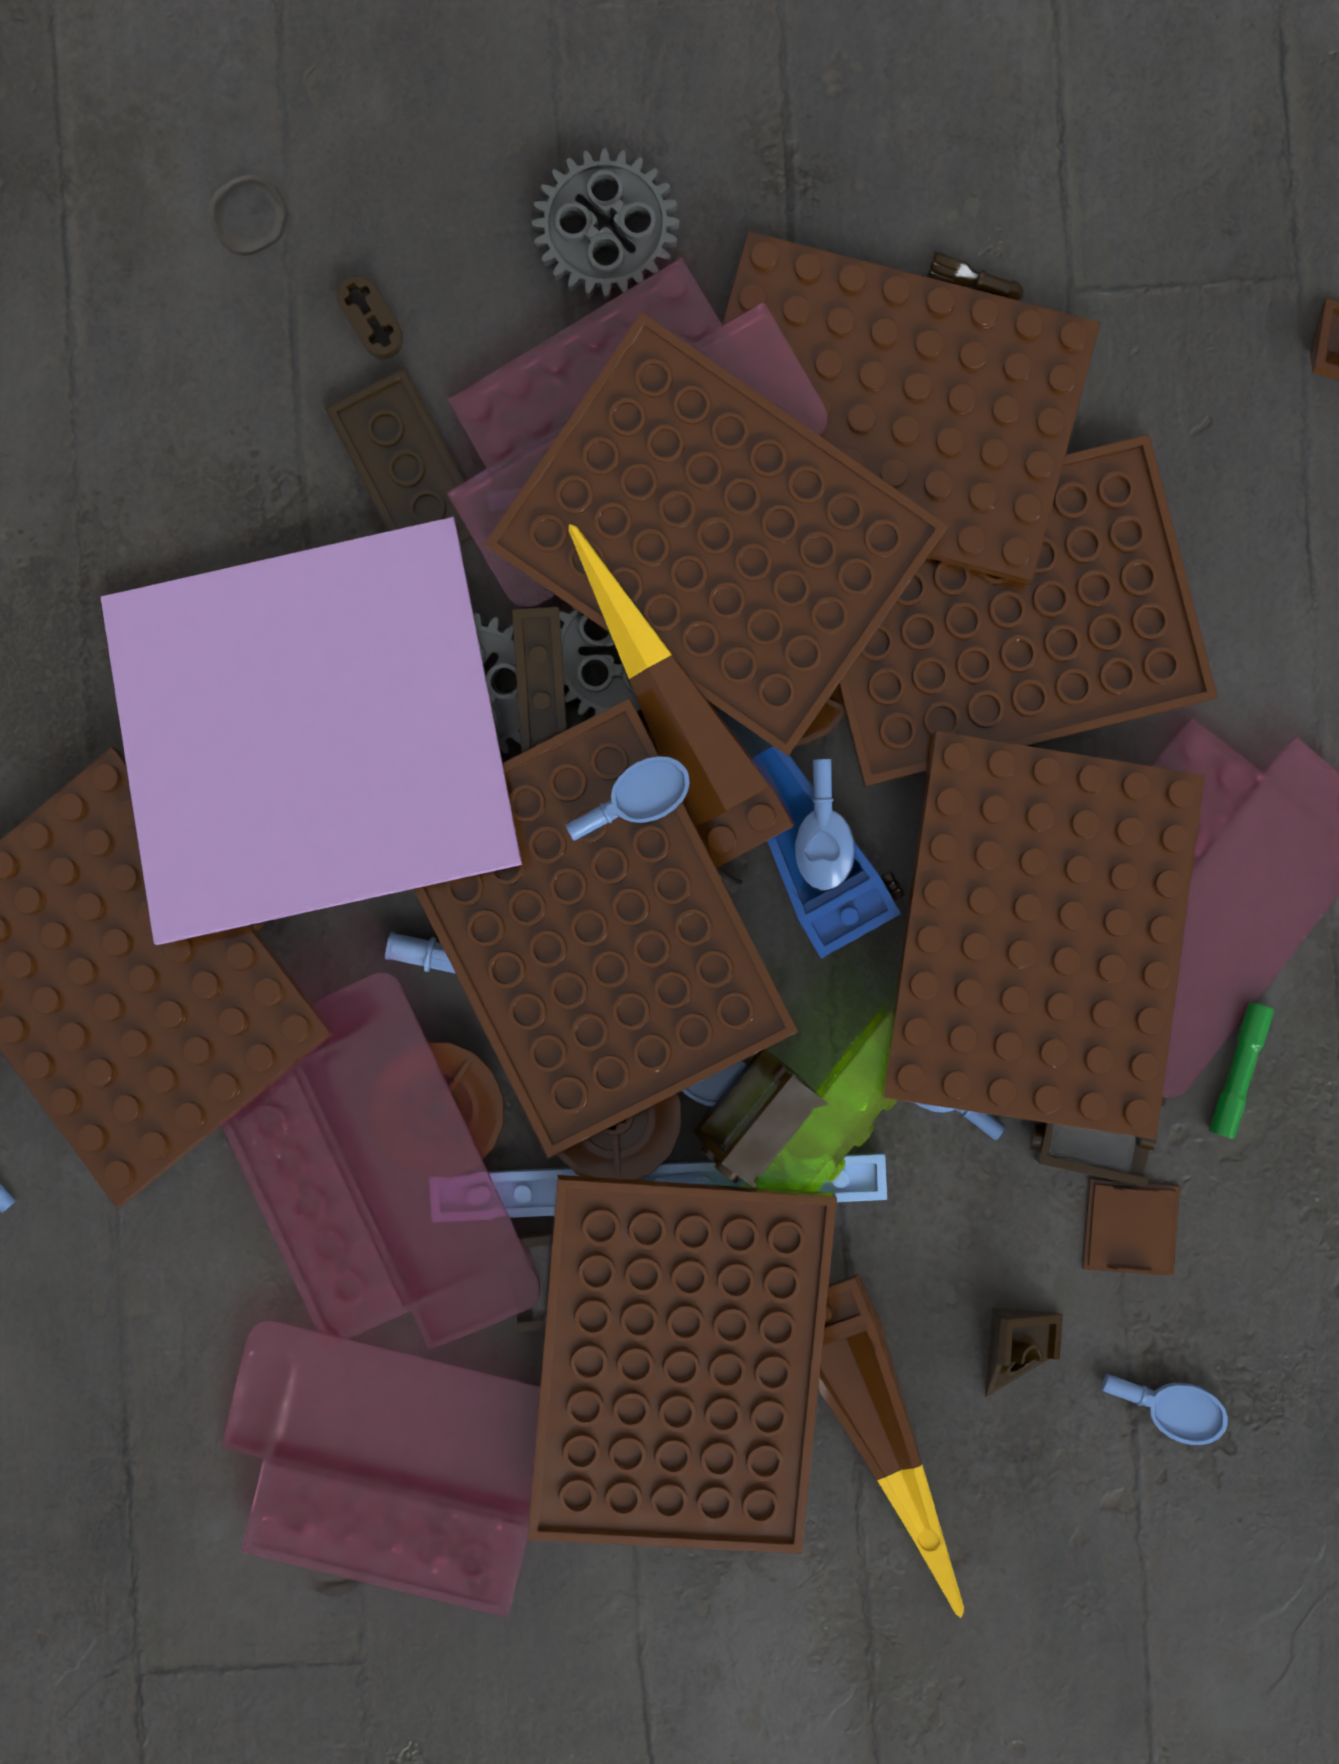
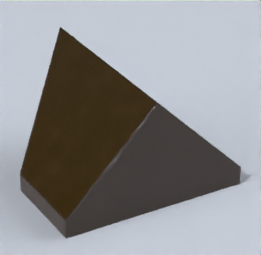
[985,1307,1063,1397]

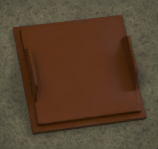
[1083,1179,1180,1276]

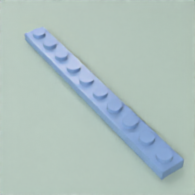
[431,1152,887,1221]

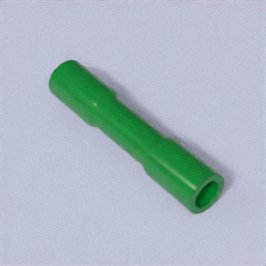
[1208,1001,1275,1139]

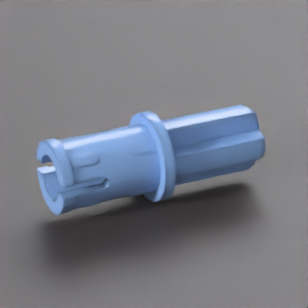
[385,931,456,974]

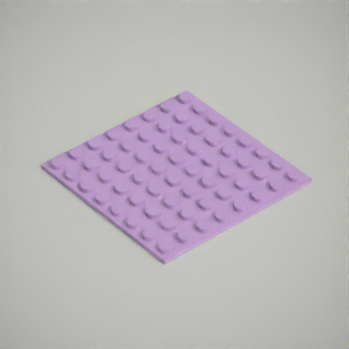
[101,517,522,945]

